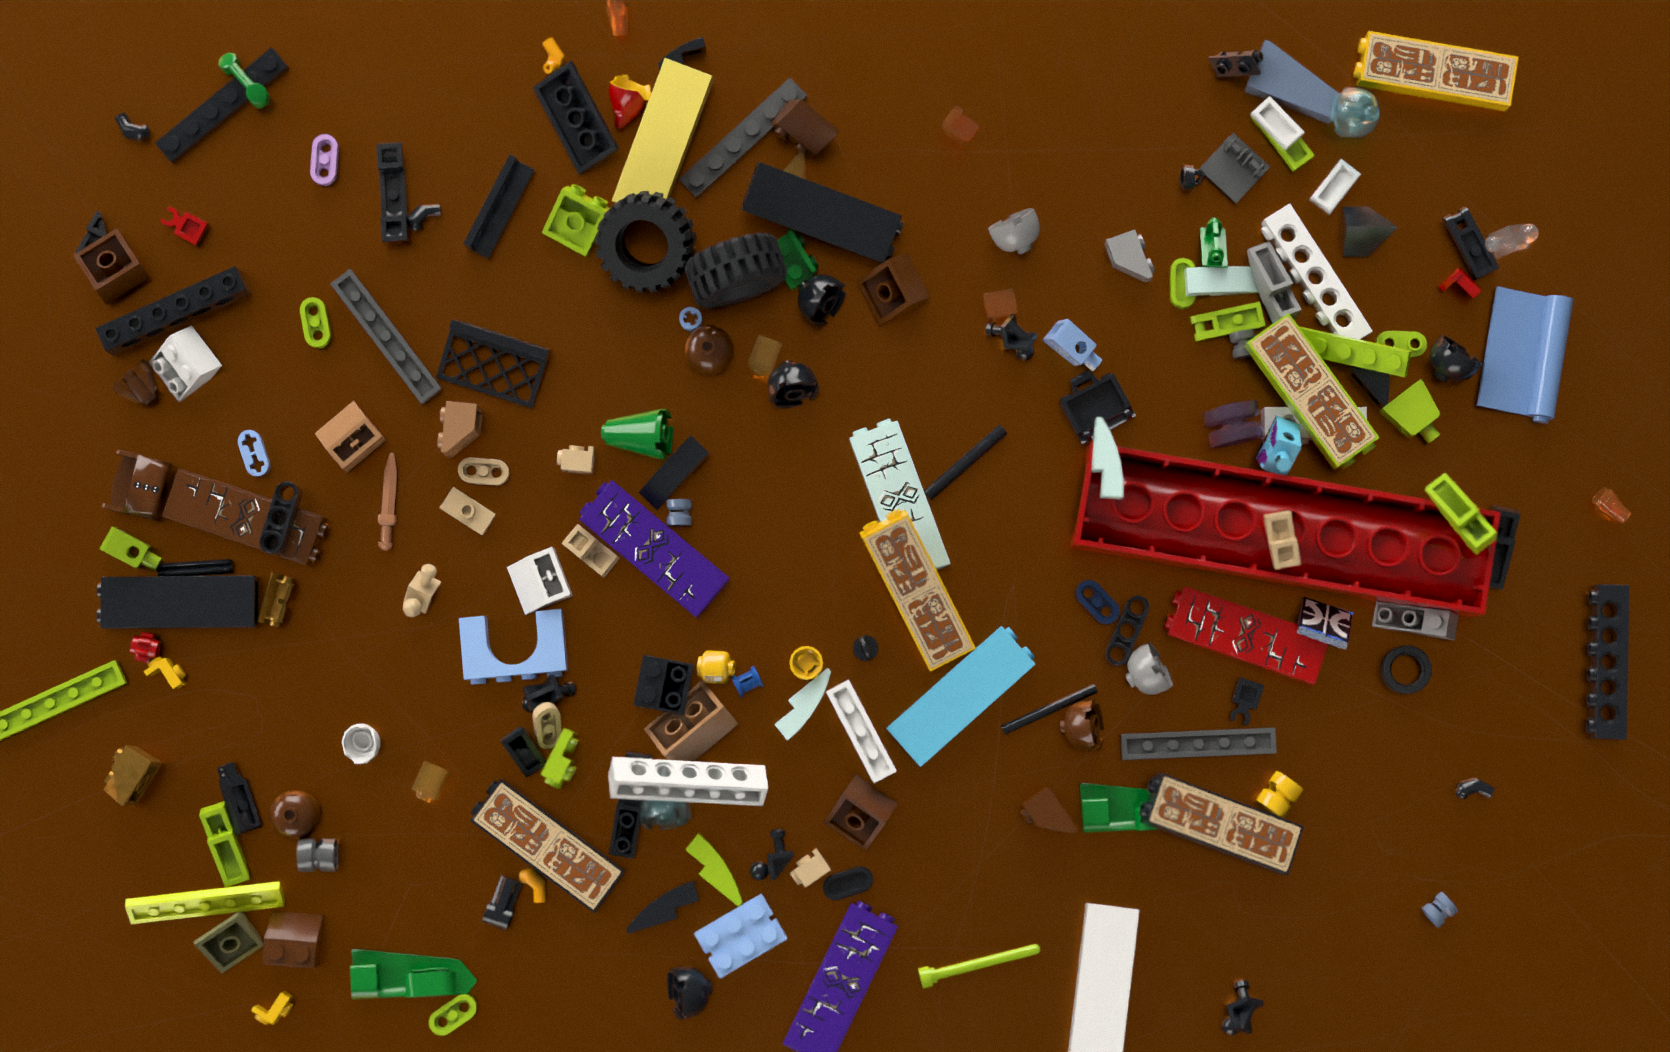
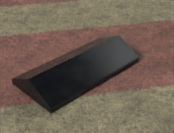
[533,61,619,174]

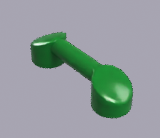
[218,52,270,108]

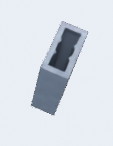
[1244,40,1343,124]

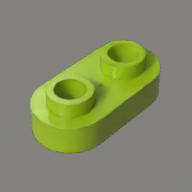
[300,297,331,348]
[1375,331,1427,358]
[429,994,477,1036]

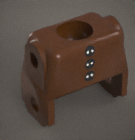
[101,449,173,521]

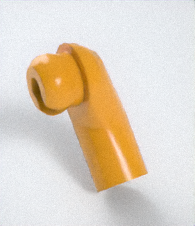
[542,37,564,75]
[519,868,546,903]

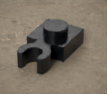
[1230,677,1265,725]

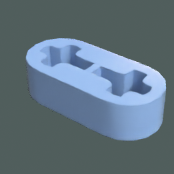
[238,430,271,478]

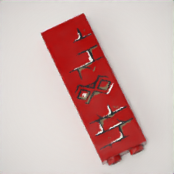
[1164,586,1331,685]

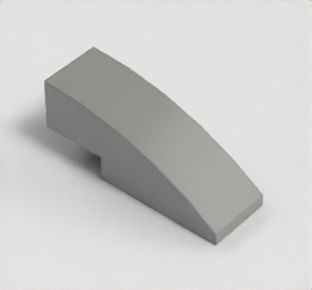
[1247,241,1302,323]

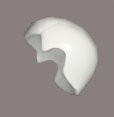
[342,723,381,764]

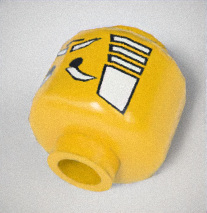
[697,650,735,684]

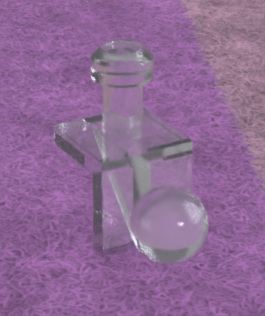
[1485,224,1538,258]

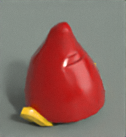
[609,75,651,129]

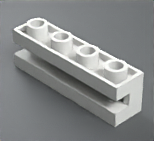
[826,680,896,783]

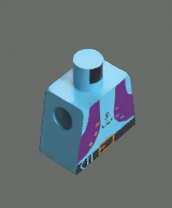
[1255,416,1301,475]

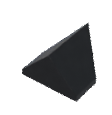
[1342,206,1398,257]

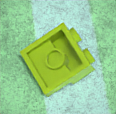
[542,184,610,256]
[541,728,579,789]

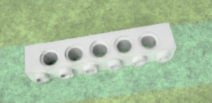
[1261,204,1372,340]
[608,757,768,806]

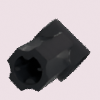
[482,876,523,931]

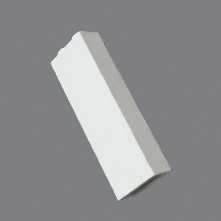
[1068,903,1139,1052]

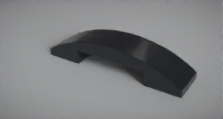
[376,142,408,243]

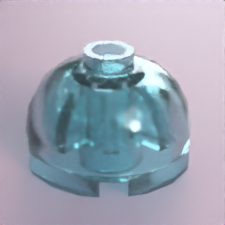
[1330,87,1380,138]
[640,800,692,830]

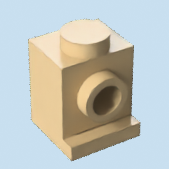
[557,445,596,475]
[790,848,831,887]

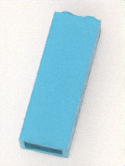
[886,626,1035,767]

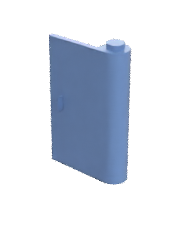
[1477,287,1574,424]

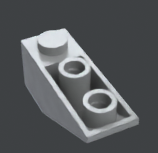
[1372,601,1459,640]

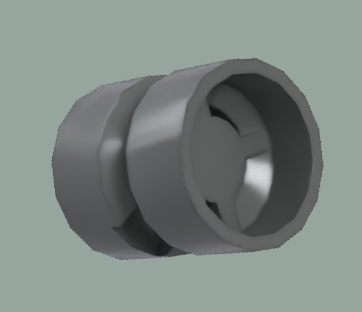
[297,839,339,872]

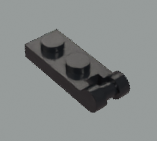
[1442,206,1499,280]

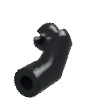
[114,113,150,141]
[407,204,441,231]
[1455,777,1495,799]

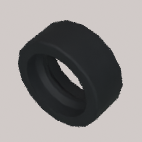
[1381,645,1432,694]

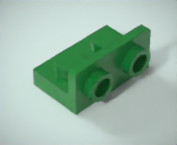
[777,229,819,291]

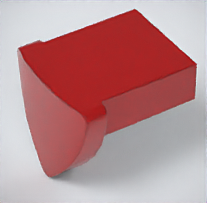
[1438,267,1482,298]

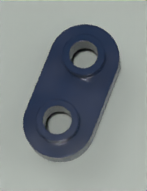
[1076,580,1120,625]

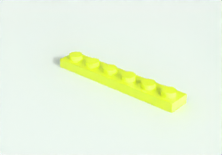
[125,881,285,924]

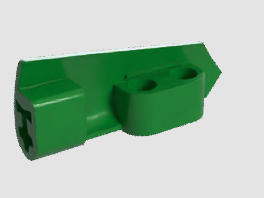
[1080,783,1158,833]
[350,949,478,999]

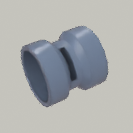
[666,499,692,527]
[1421,892,1458,928]

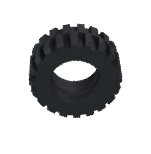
[595,191,696,293]
[685,233,788,308]

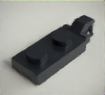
[217,762,262,835]

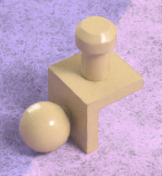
[403,564,441,617]

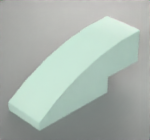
[1184,266,1259,296]
[1091,417,1123,499]
[774,668,831,741]

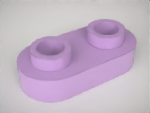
[310,134,339,186]

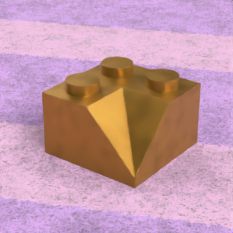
[103,745,163,806]

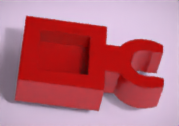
[160,207,209,246]

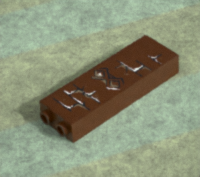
[162,468,329,567]

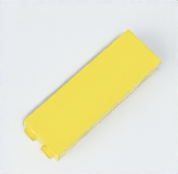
[612,58,714,203]

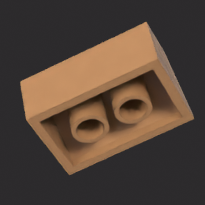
[644,681,738,762]

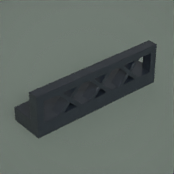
[463,154,535,260]

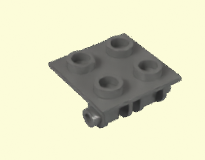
[1200,133,1270,203]

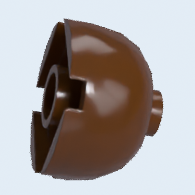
[684,325,734,376]
[1060,699,1104,751]
[269,790,321,841]

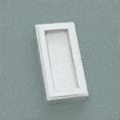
[1251,96,1305,151]
[1309,159,1361,215]

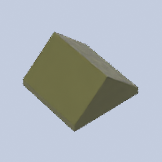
[194,911,264,973]

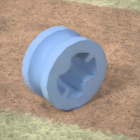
[679,307,702,331]

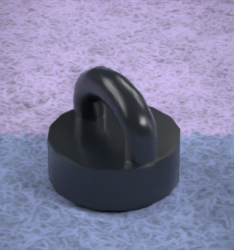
[1180,165,1205,190]
[853,635,878,661]

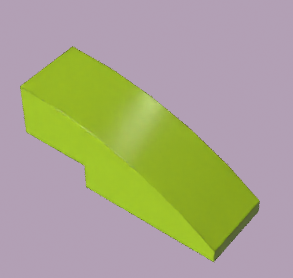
[1425,473,1497,555]
[199,801,250,888]
[685,833,743,907]

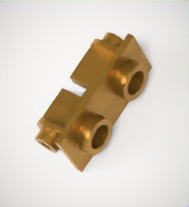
[257,572,295,627]

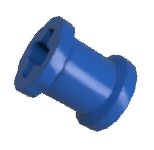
[731,666,764,697]

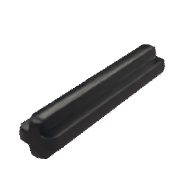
[157,559,233,576]

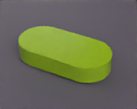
[1170,258,1196,309]

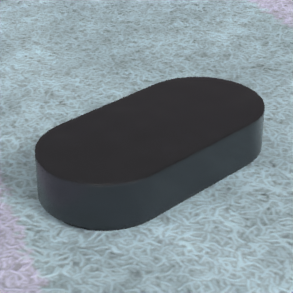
[823,866,873,900]

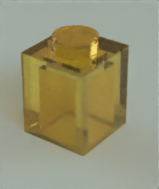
[748,335,783,377]
[411,761,451,802]

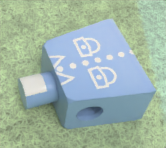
[1042,319,1102,371]

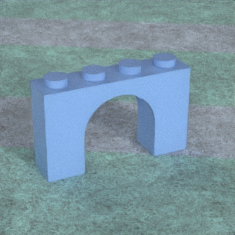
[459,609,568,685]

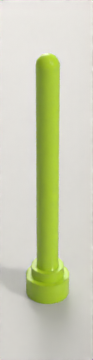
[918,944,1040,989]

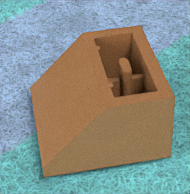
[315,401,386,472]
[437,401,483,458]

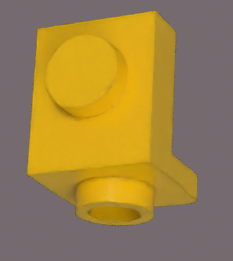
[144,657,187,690]
[251,991,294,1025]

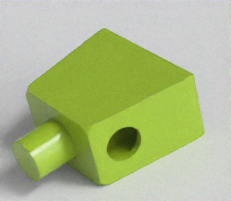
[1379,379,1441,444]
[100,526,162,571]

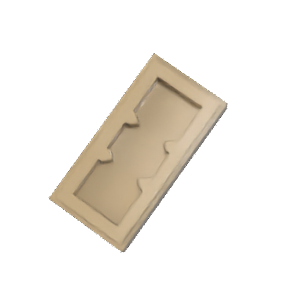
[440,487,496,536]

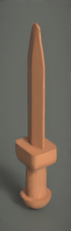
[378,452,397,550]

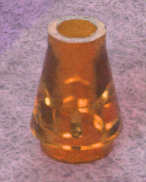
[604,0,629,36]
[1592,487,1631,523]

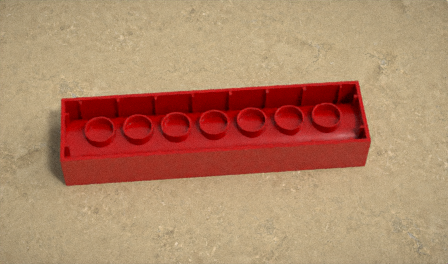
[1070,442,1501,618]

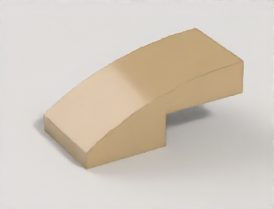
[1264,510,1301,569]
[561,524,620,578]

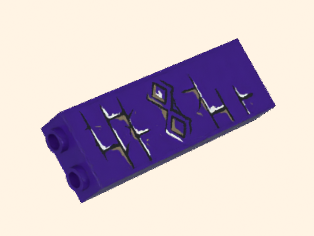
[579,480,730,619]
[783,901,898,1052]

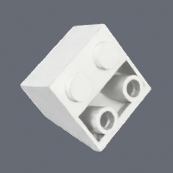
[149,326,222,402]
[507,547,573,615]

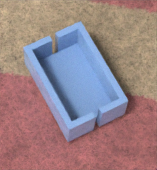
[694,893,788,978]

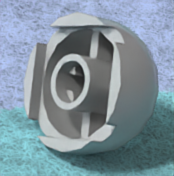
[988,208,1040,254]
[1125,642,1173,694]

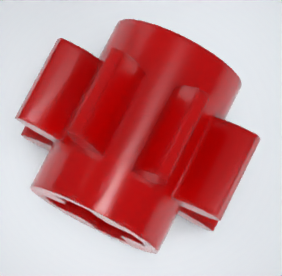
[130,631,161,663]

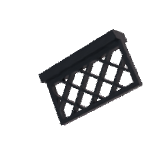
[436,319,552,408]

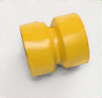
[790,646,823,681]
[1256,771,1303,819]

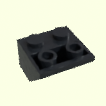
[633,655,694,715]

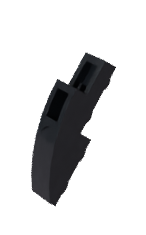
[609,751,652,859]

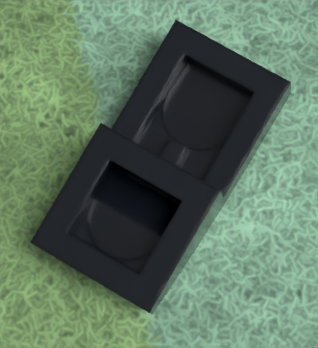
[658,37,706,70]

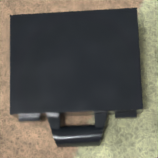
[1059,370,1136,446]

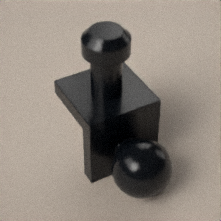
[985,313,1037,361]
[522,674,576,713]
[750,829,794,880]
[1221,979,1264,1036]

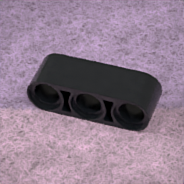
[259,481,302,555]
[1104,595,1150,666]

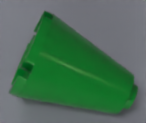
[601,409,674,460]

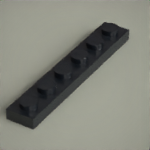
[155,47,289,164]

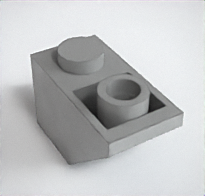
[1104,230,1155,282]

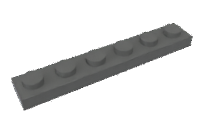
[679,78,807,199]
[331,269,443,405]
[1120,728,1277,760]

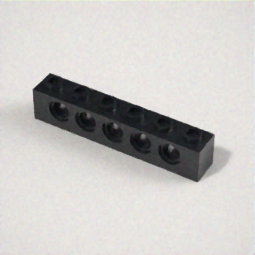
[95,266,251,356]
[1586,584,1629,740]

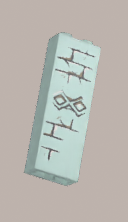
[849,419,951,570]

